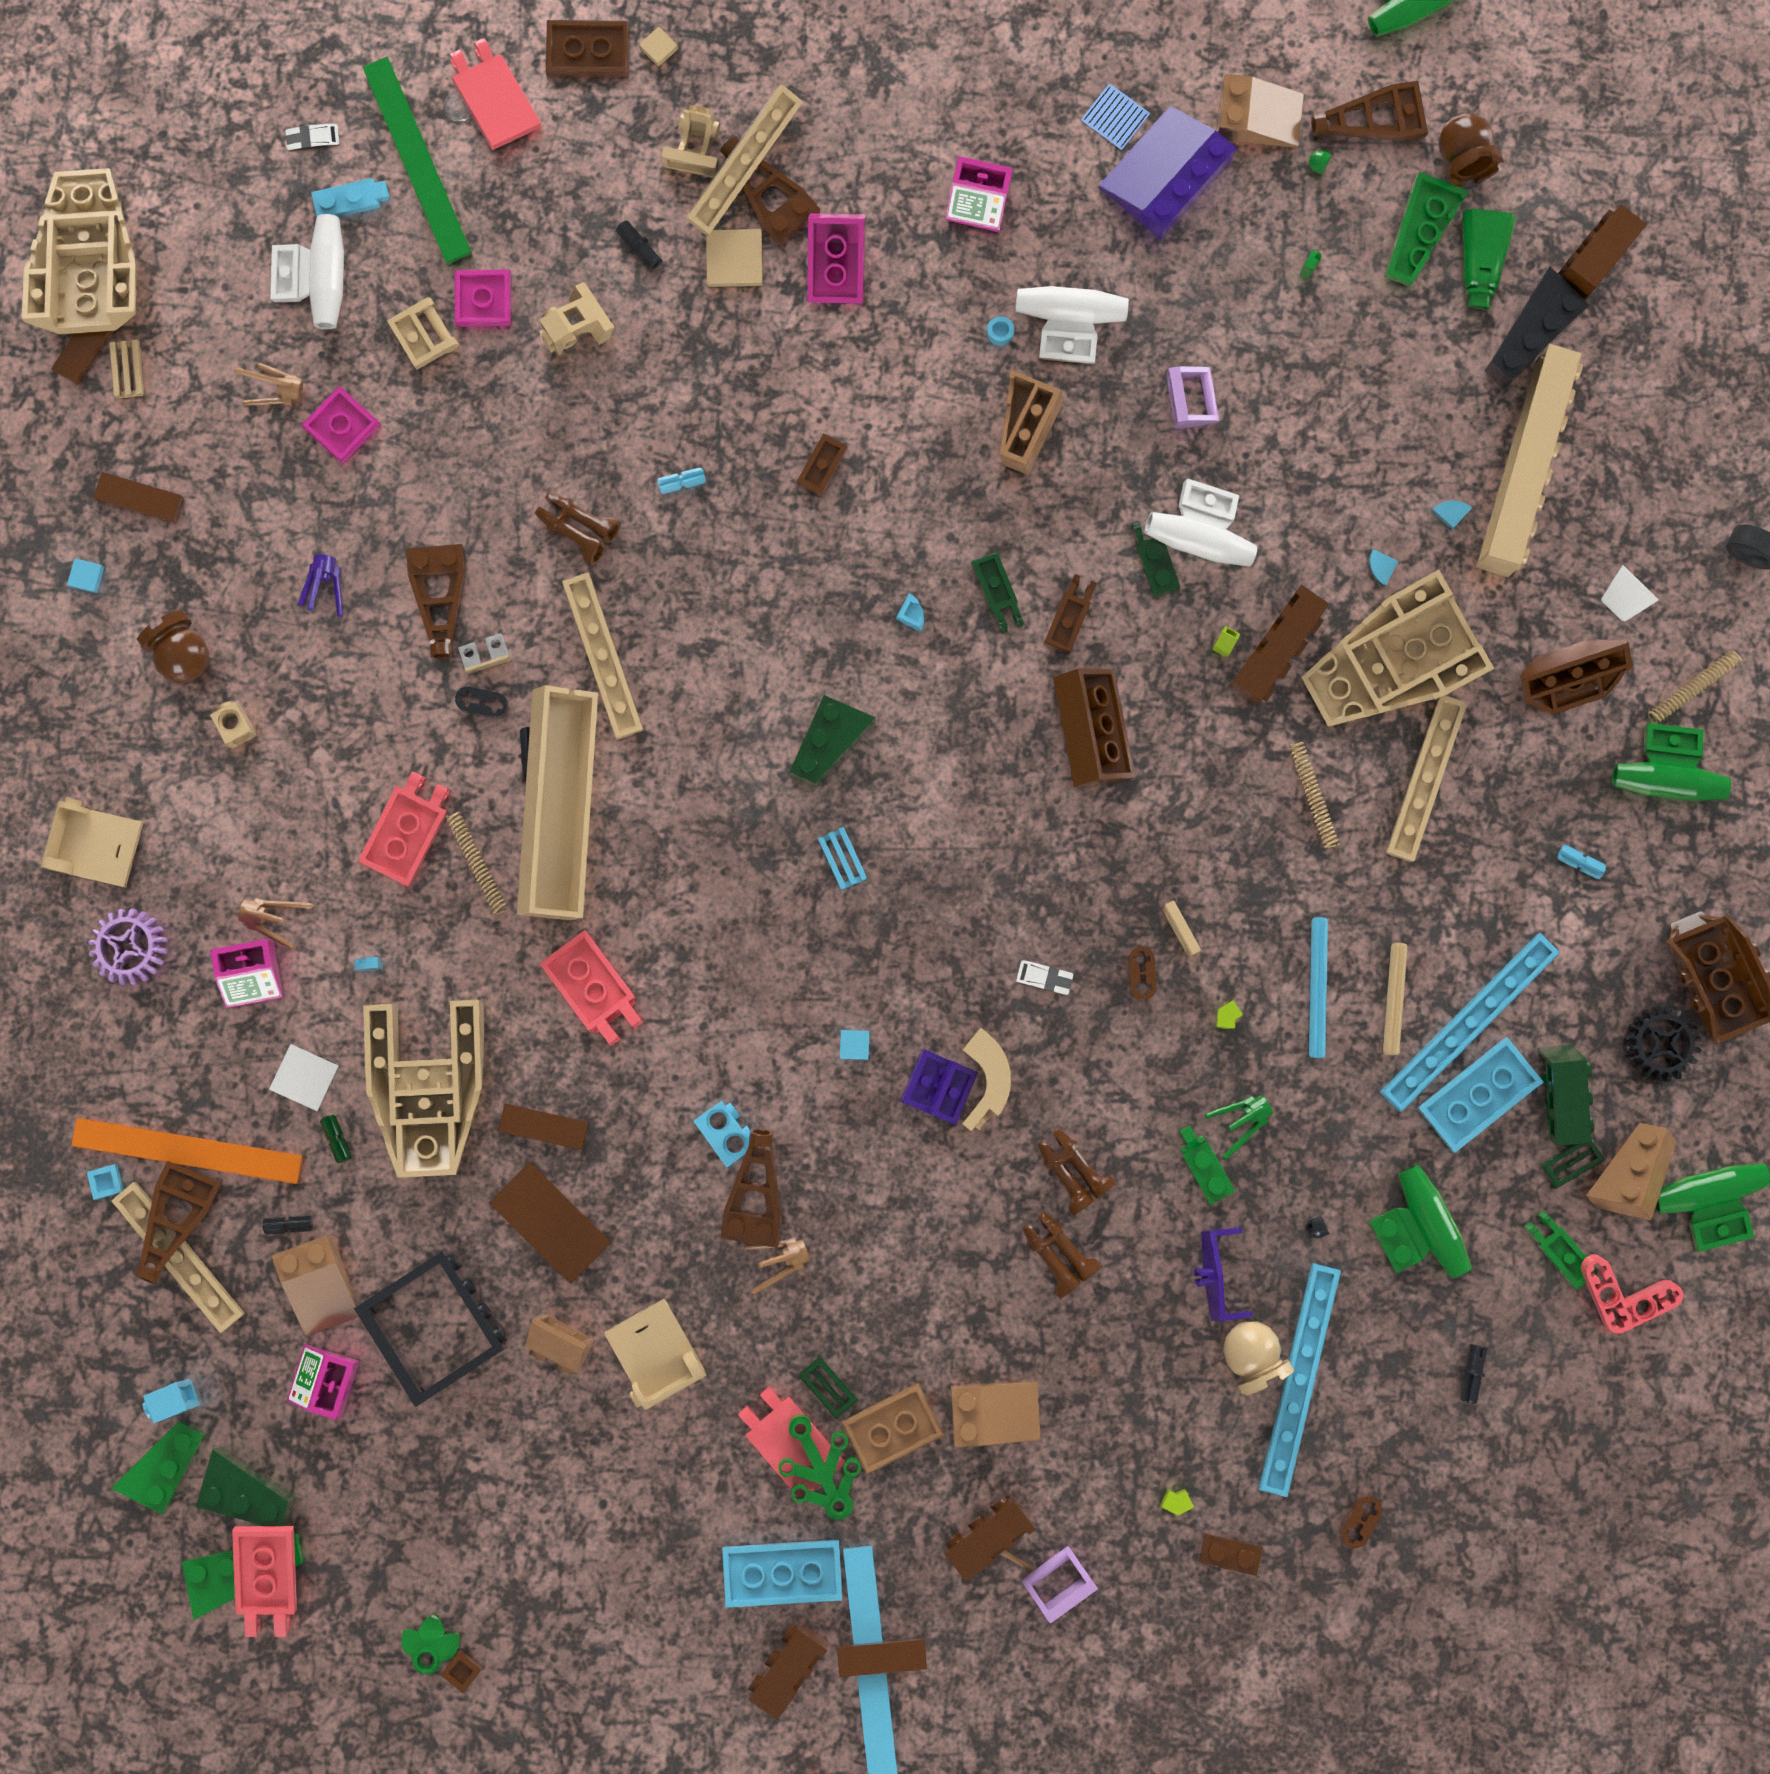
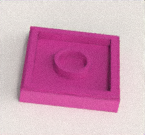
[455,269,511,327]
[301,386,381,464]

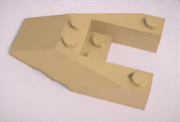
[363,1000,484,1178]

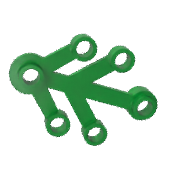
[778,1414,861,1520]

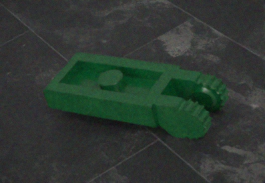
[1131,517,1180,598]
[971,551,1024,634]

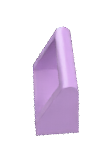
[1166,366,1219,430]
[1021,1546,1098,1623]

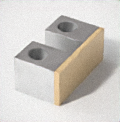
[458,634,511,675]

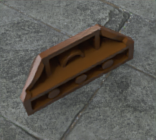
[1520,639,1633,715]

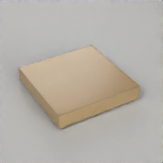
[706,229,763,287]

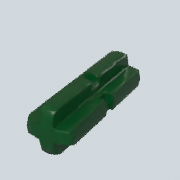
[320,1115,352,1163]

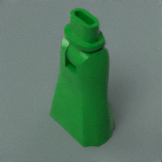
[1462,208,1517,310]

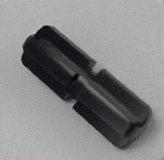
[262,1214,313,1235]

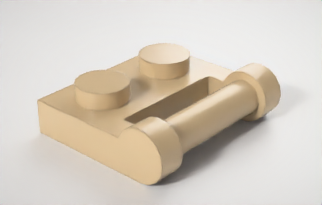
[387,298,459,370]

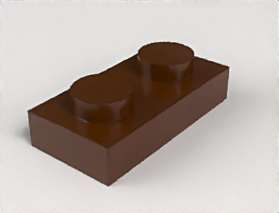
[797,433,848,497]
[1198,1533,1263,1576]

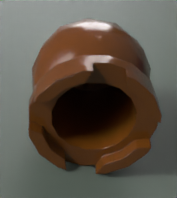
[1438,113,1504,187]
[137,610,210,683]

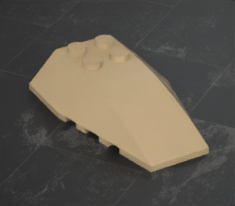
[22,168,137,334]
[1301,570,1494,727]

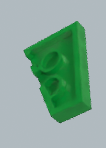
[111,1421,206,1515]

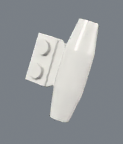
[270,214,344,329]
[1015,286,1129,364]
[1144,479,1257,567]

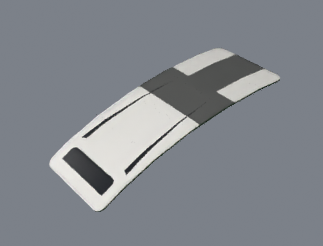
[285,124,339,150]
[1016,960,1073,995]

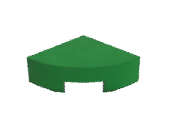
[1300,249,1322,279]

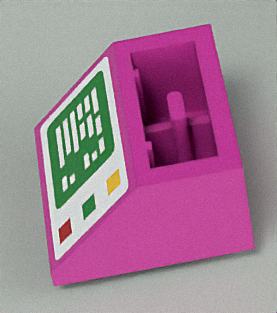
[945,156,1013,232]
[210,939,284,1008]
[286,1344,360,1420]

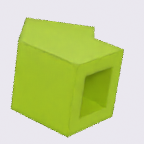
[1212,626,1240,658]
[1215,1000,1243,1030]
[1160,1489,1194,1515]

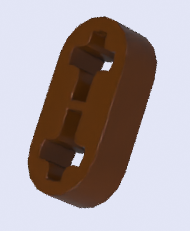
[1128,946,1156,1001]
[1340,1495,1382,1548]

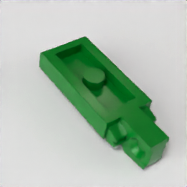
[1178,1126,1235,1205]

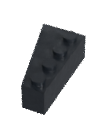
[1484,266,1589,390]

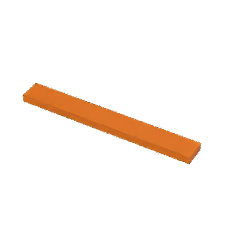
[71,1118,304,1184]

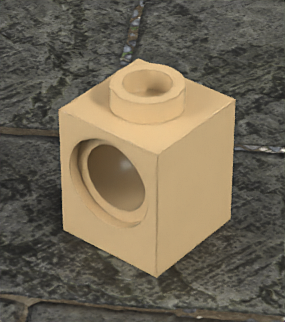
[210,701,257,749]

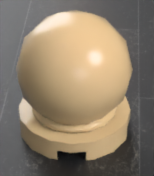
[1223,1321,1294,1396]

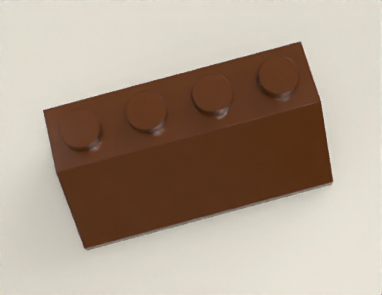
[1053,668,1136,787]

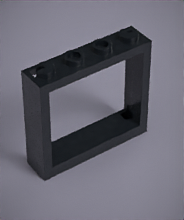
[354,1250,508,1407]

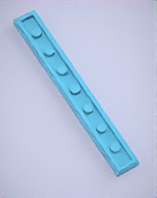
[1379,933,1560,1113]
[1258,1263,1341,1497]
[843,1545,898,1774]

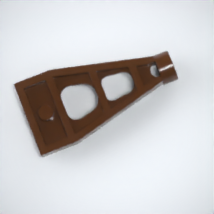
[1311,81,1428,141]
[720,136,820,246]
[406,544,465,659]
[721,1129,782,1248]
[134,1161,221,1284]

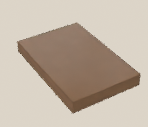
[841,1382,944,1475]

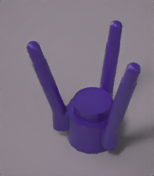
[298,554,343,618]

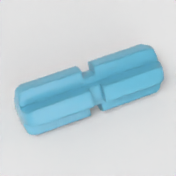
[657,468,706,494]
[1557,845,1606,879]

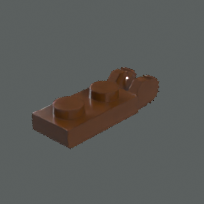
[1043,574,1097,655]

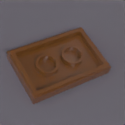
[545,20,630,77]

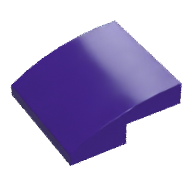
[900,1049,978,1125]

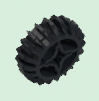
[1622,1005,1702,1083]

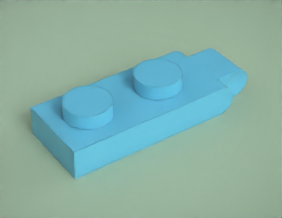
[311,179,390,217]

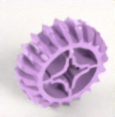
[88,908,167,986]

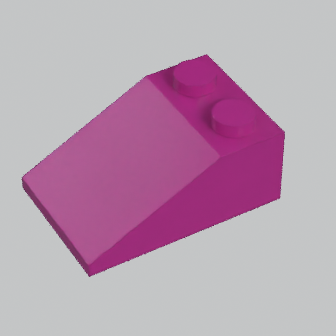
[808,213,866,304]

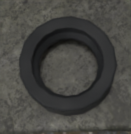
[1726,524,1770,570]

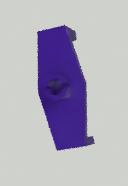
[1194,1227,1253,1321]

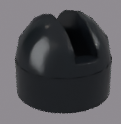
[1306,1213,1330,1239]

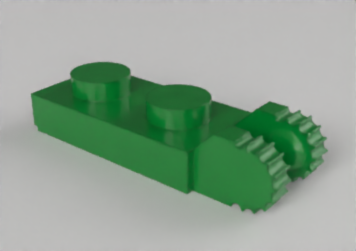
[1524,1211,1598,1290]

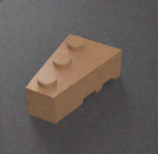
[1000,370,1064,475]
[1586,1123,1677,1220]

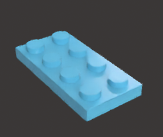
[1417,1037,1543,1153]
[722,1540,842,1608]

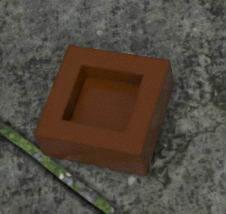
[441,1650,483,1693]

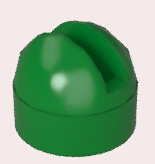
[1309,150,1332,175]

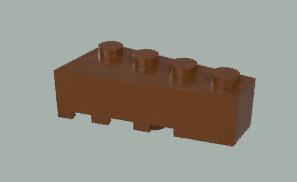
[1230,585,1329,705]

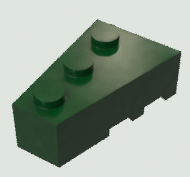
[789,695,876,788]
[1537,1044,1595,1146]
[196,1446,295,1526]

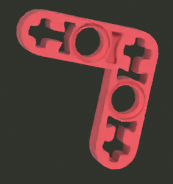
[1581,1254,1683,1334]

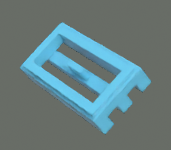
[818,827,867,891]

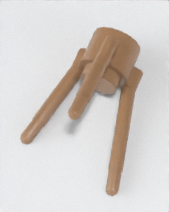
[234,363,303,406]
[238,898,314,949]
[744,1237,810,1295]

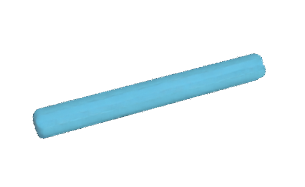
[1309,917,1328,1058]

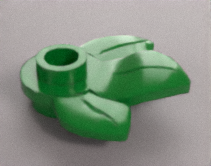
[401,1614,461,1675]

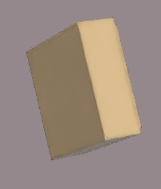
[639,26,678,67]

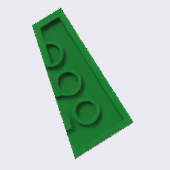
[1384,172,1469,286]
[182,1533,304,1620]

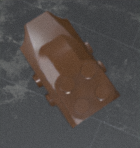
[1666,911,1770,1045]

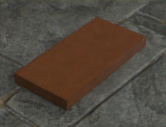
[489,1162,612,1284]

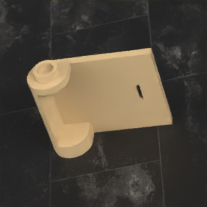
[40,797,143,888]
[604,1298,707,1410]

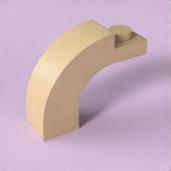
[962,1028,1011,1132]

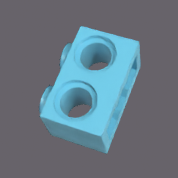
[694,1101,750,1168]
[143,1378,201,1424]

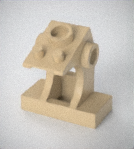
[661,105,720,178]
[539,282,614,355]

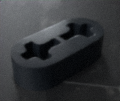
[455,686,509,719]

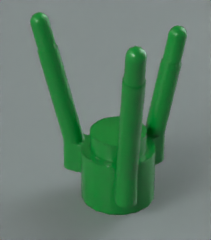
[1205,1095,1273,1160]

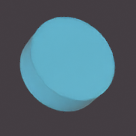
[986,316,1015,346]

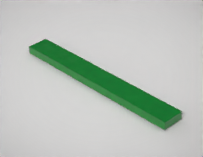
[362,56,472,265]

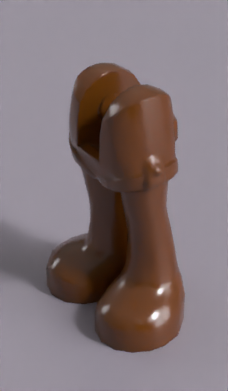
[534,492,621,566]
[1037,1128,1117,1216]
[1022,1211,1103,1300]

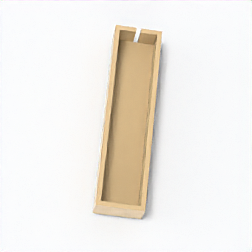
[1476,344,1583,577]
[517,685,598,920]

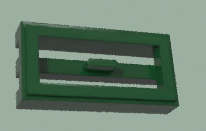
[1539,1137,1605,1189]
[798,1356,858,1419]

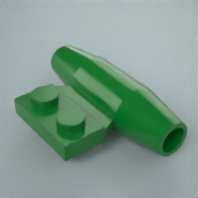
[1368,0,1455,37]
[1612,723,1731,801]
[1655,1163,1770,1252]
[1370,1164,1472,1278]

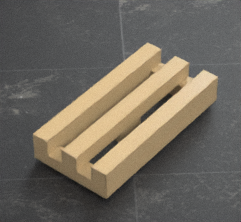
[109,339,144,399]
[1162,900,1201,957]

